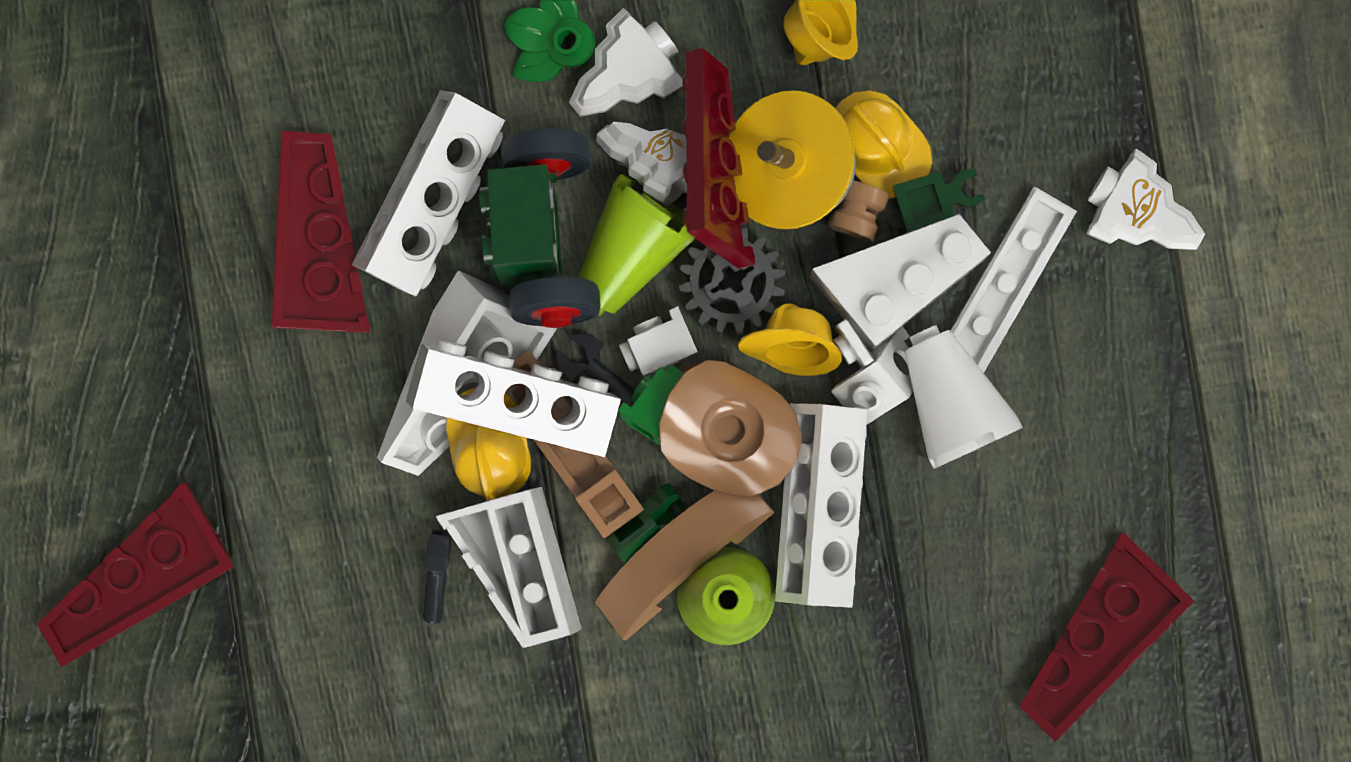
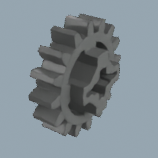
[679,228,785,335]

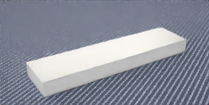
[950,187,1077,373]

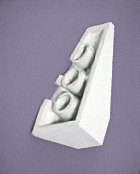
[377,271,556,476]

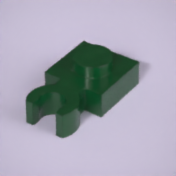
[892,169,985,234]

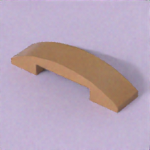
[505,349,644,538]
[595,490,774,641]

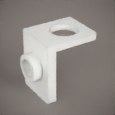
[833,319,909,369]
[832,333,913,425]

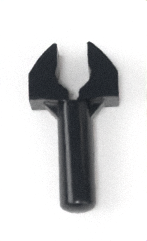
[556,334,635,407]
[423,529,452,624]

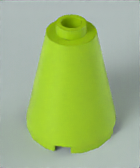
[577,174,696,316]
[677,546,775,645]

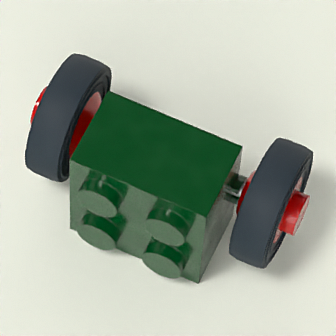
[480,129,600,328]

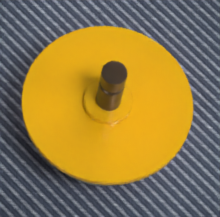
[729,91,856,229]

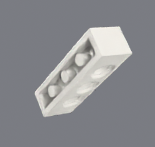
[352,90,505,296]
[406,339,621,457]
[775,403,868,607]

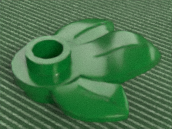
[503,0,595,83]

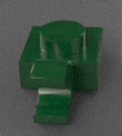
[605,483,688,564]

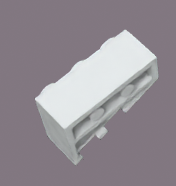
[809,214,991,352]
[435,487,582,648]

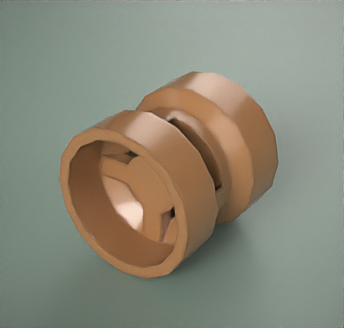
[827,180,890,242]

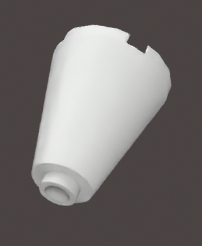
[905,325,1023,469]

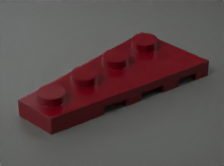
[682,48,755,269]
[271,131,371,334]
[37,481,236,667]
[1019,532,1194,742]

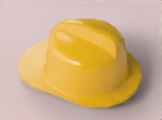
[783,0,858,66]
[836,90,932,198]
[738,303,842,376]
[446,387,531,501]

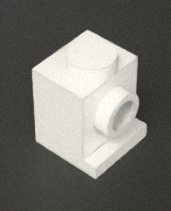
[619,307,698,378]

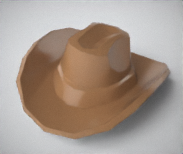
[659,360,802,496]

